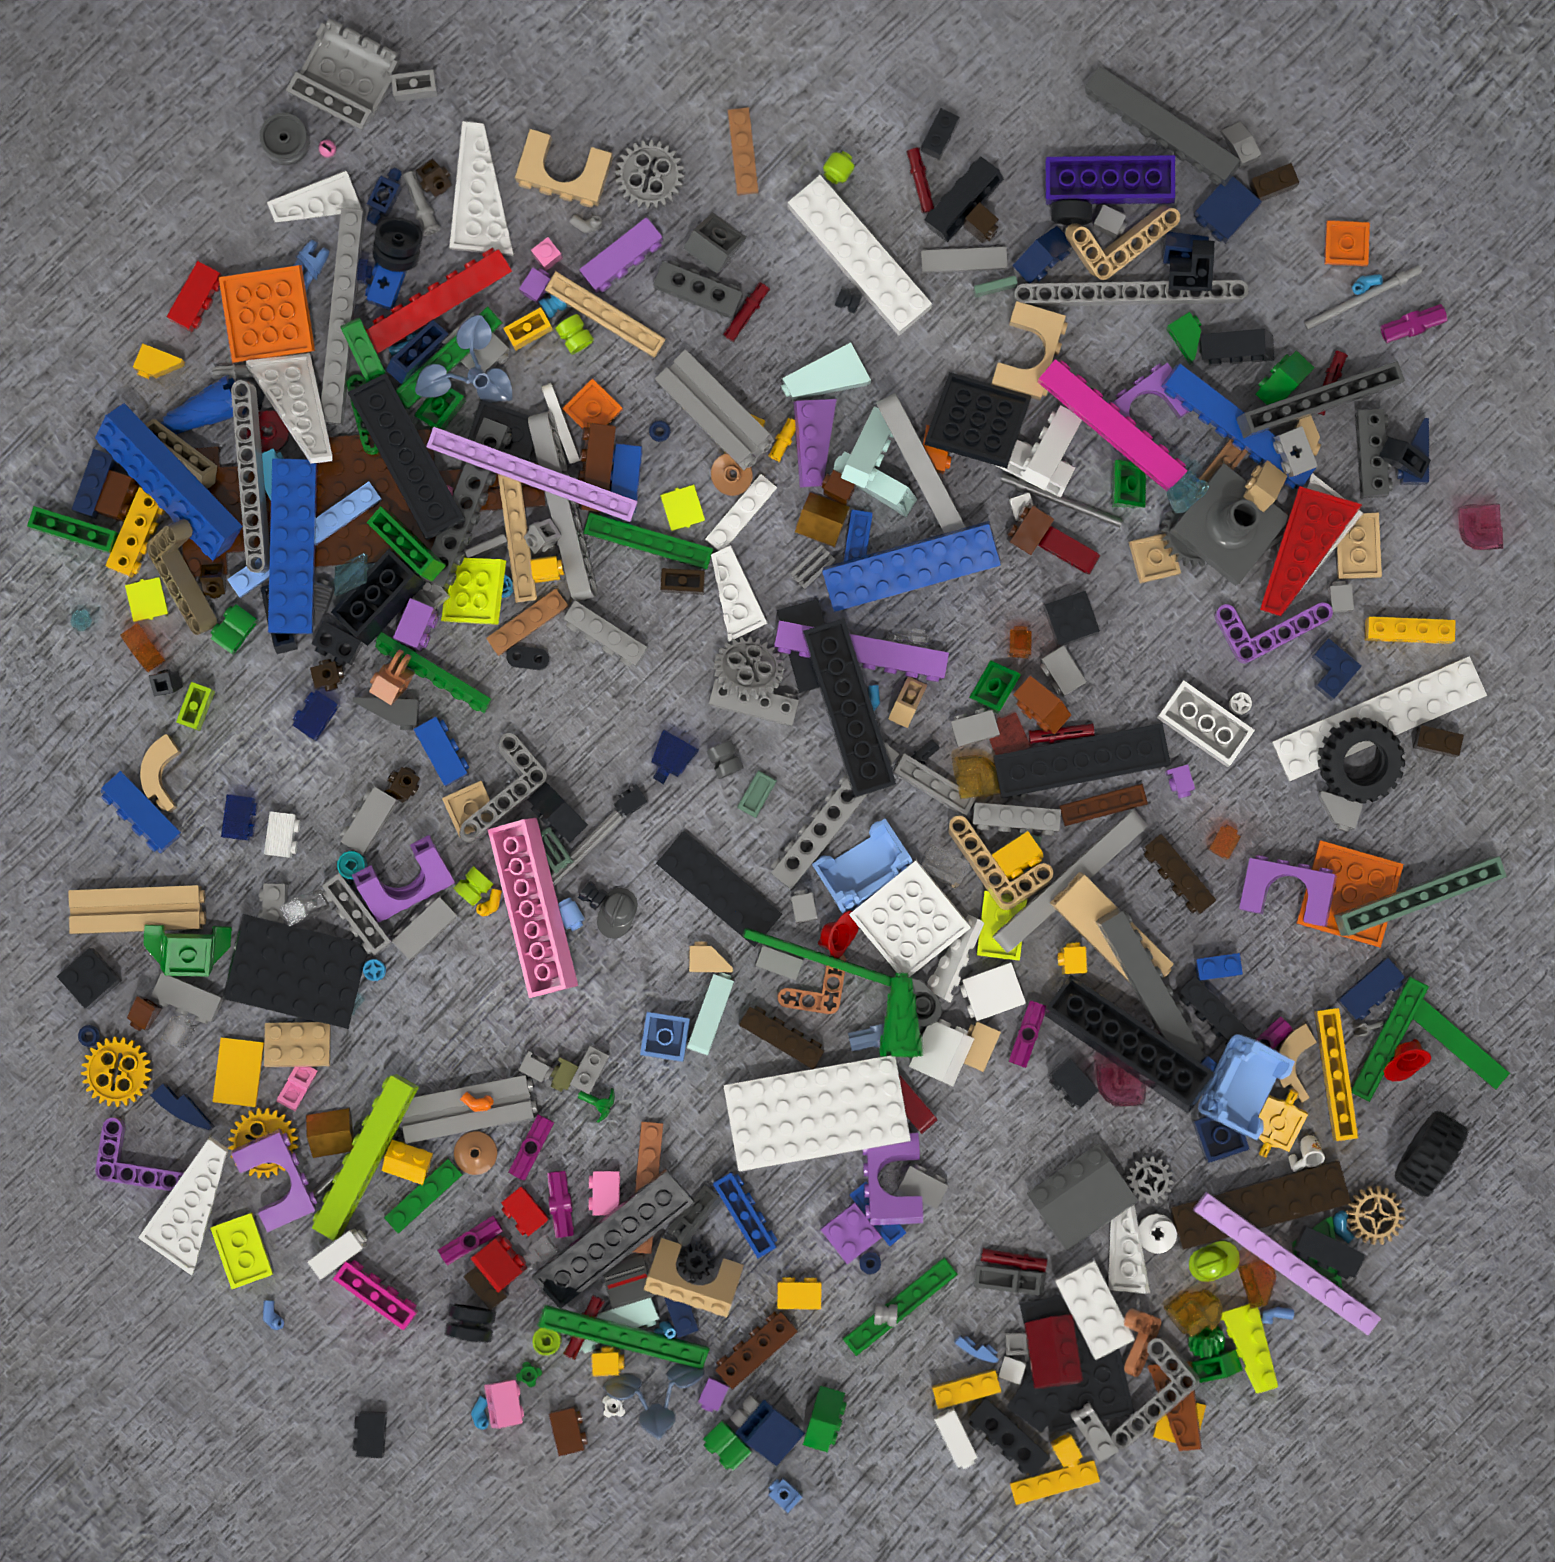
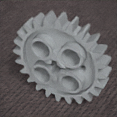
[615,140,684,210]
[713,637,784,700]

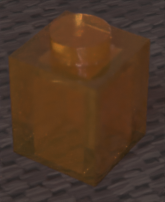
[1207,825,1241,860]

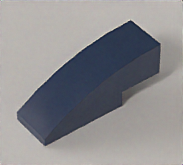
[150,1083,215,1130]

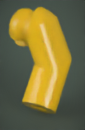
[476,889,502,916]

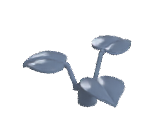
[415,315,512,402]
[603,1364,705,1440]

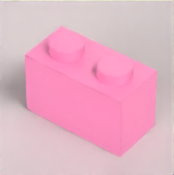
[589,1171,620,1215]
[484,1380,524,1429]

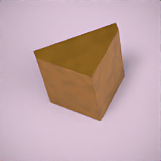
[795,492,850,547]
[306,1108,354,1158]

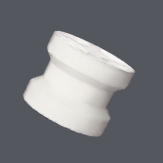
[1229,692,1252,715]

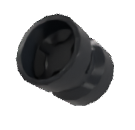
[835,286,862,314]
[578,881,608,910]

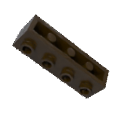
[1142,834,1217,915]
[739,1005,824,1069]

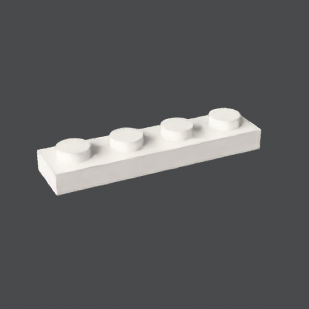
[705,474,777,551]

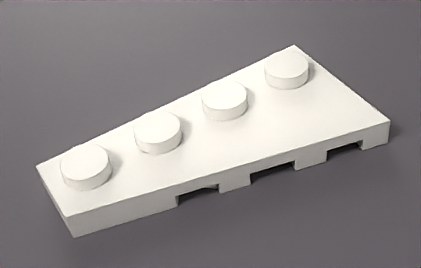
[1108,1205,1150,1293]

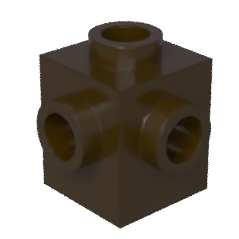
[415,158,452,197]
[310,659,345,691]
[384,767,420,803]

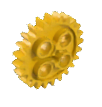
[81,1037,153,1107]
[228,1108,299,1178]

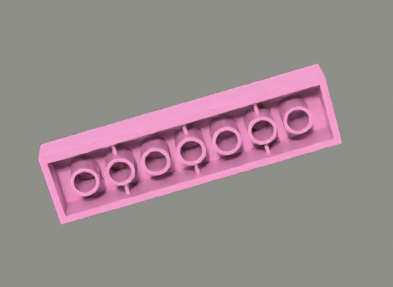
[488,818,578,998]

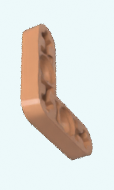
[777,954,846,1014]
[1124,1308,1161,1377]

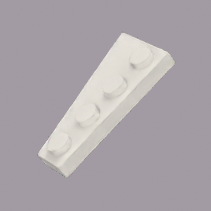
[267,171,362,223]
[711,545,768,642]
[927,914,984,1003]

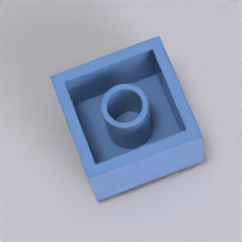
[640,1012,690,1062]

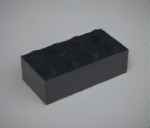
[331,549,426,646]

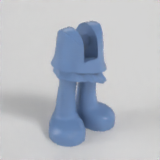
[294,240,330,300]

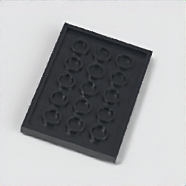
[222,914,367,1029]
[1019,1294,1134,1433]

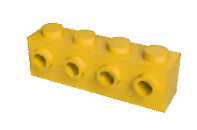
[105,487,165,578]

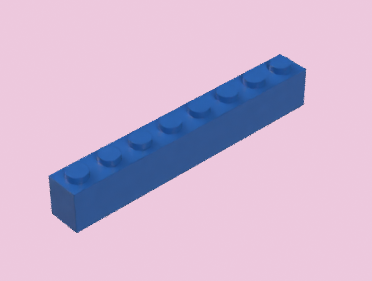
[1161,364,1316,489]

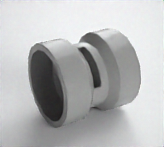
[874,1303,898,1327]

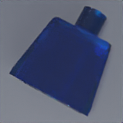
[651,729,700,785]

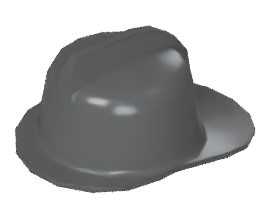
[597,888,638,939]
[912,979,942,1026]

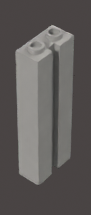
[655,349,775,471]
[402,1075,538,1143]

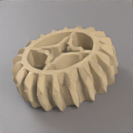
[1346,1186,1406,1245]

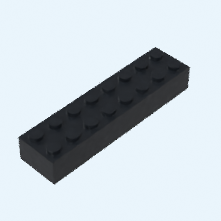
[802,618,897,798]
[1045,975,1215,1114]

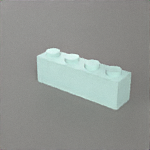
[841,406,893,488]
[580,1297,660,1353]

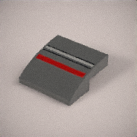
[603,1254,654,1309]

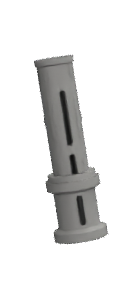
[403,171,441,236]

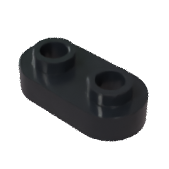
[506,646,550,671]

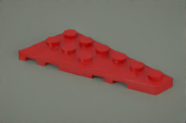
[1260,486,1362,617]

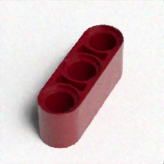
[1038,526,1101,575]
[898,1073,938,1134]

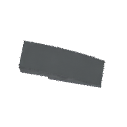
[974,1265,1046,1295]

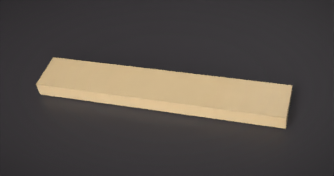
[545,271,666,358]
[498,474,537,603]

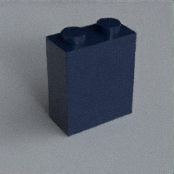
[1194,176,1262,244]
[735,1399,805,1467]

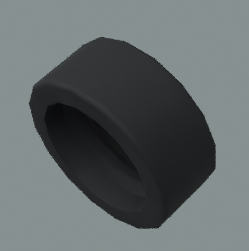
[1051,200,1092,225]

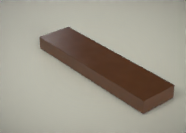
[1059,783,1148,827]

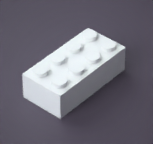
[1157,681,1255,767]
[1054,1260,1135,1360]

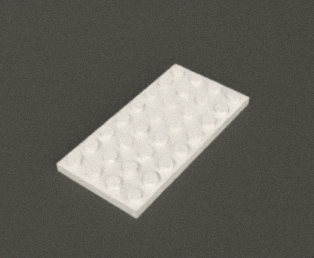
[724,1056,911,1172]

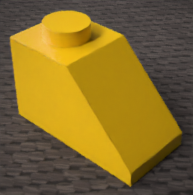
[133,343,185,379]
[1050,1432,1083,1468]

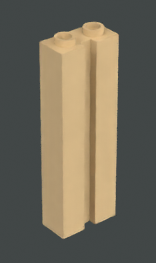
[1050,872,1174,984]
[68,885,206,934]

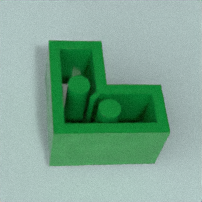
[1255,351,1315,405]
[803,1386,847,1453]

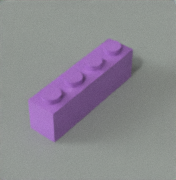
[579,217,663,293]

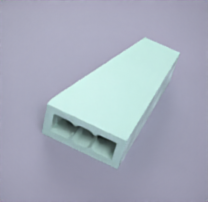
[781,343,871,401]
[833,451,917,517]
[687,972,734,1055]

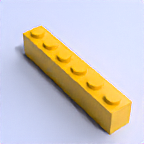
[1314,1008,1358,1141]

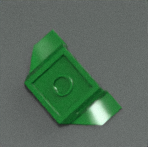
[143,925,232,977]

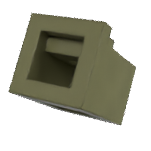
[551,1057,579,1092]

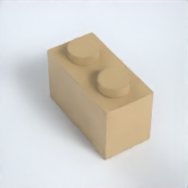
[1243,460,1287,512]
[964,1022,1001,1072]

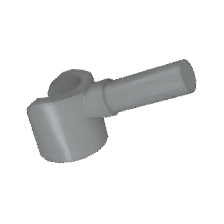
[1352,1021,1384,1037]

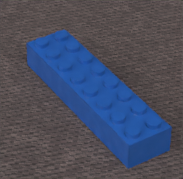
[95,403,243,561]
[268,459,317,634]
[822,521,1001,612]

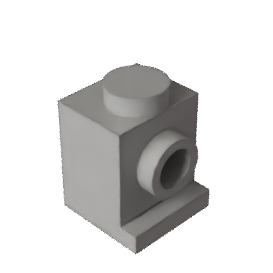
[519,1051,554,1082]

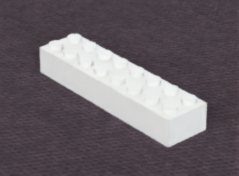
[788,175,932,336]

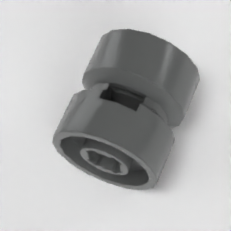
[706,740,744,779]

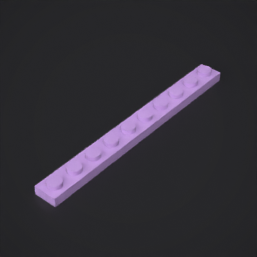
[426,427,638,522]
[1193,1192,1381,1335]

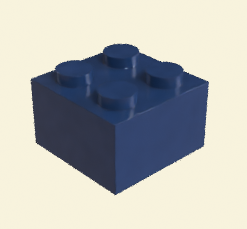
[1192,1116,1250,1163]

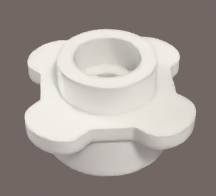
[603,1396,625,1417]

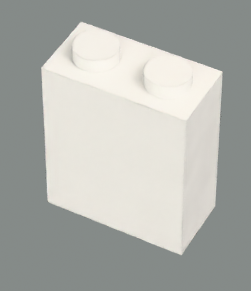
[959,963,1026,1021]
[909,1019,974,1086]
[308,1228,367,1280]
[933,1406,977,1469]

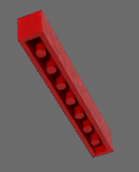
[364,247,512,354]

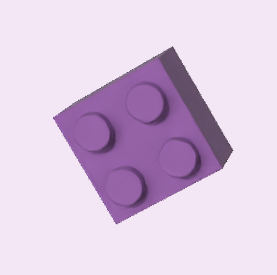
[393,598,439,652]
[820,1202,882,1264]

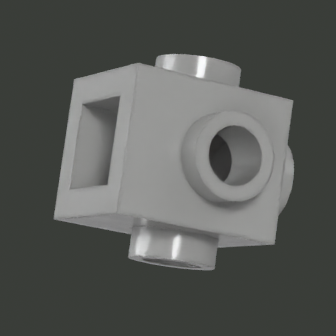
[524,518,561,554]

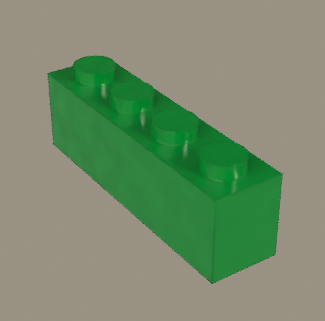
[27,506,119,554]
[367,506,446,582]

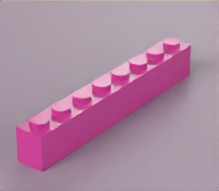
[1037,359,1188,493]

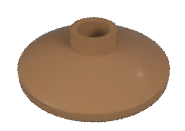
[711,453,753,496]
[454,1131,497,1175]

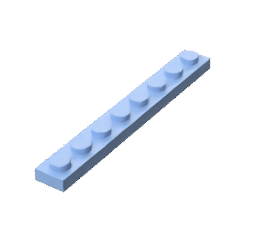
[227,481,382,598]

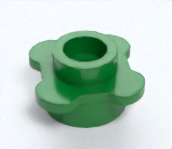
[516,1362,542,1388]

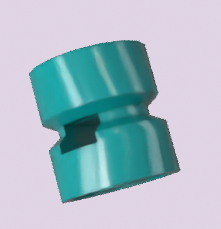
[337,851,368,880]

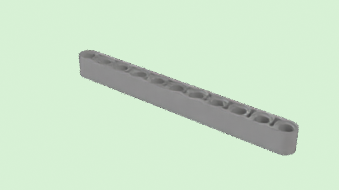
[1013,280,1249,307]

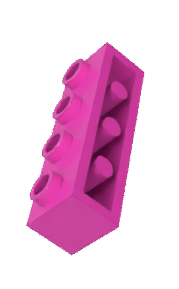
[333,1260,419,1331]

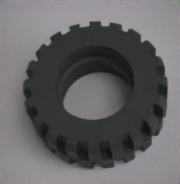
[1318,717,1405,803]
[1394,1111,1468,1197]

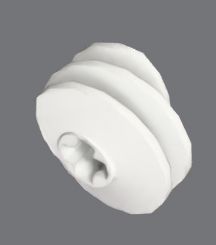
[1138,1214,1177,1254]

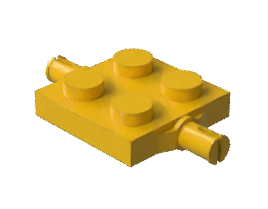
[1258,1089,1308,1158]

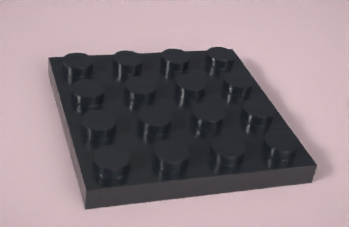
[924,372,1032,469]

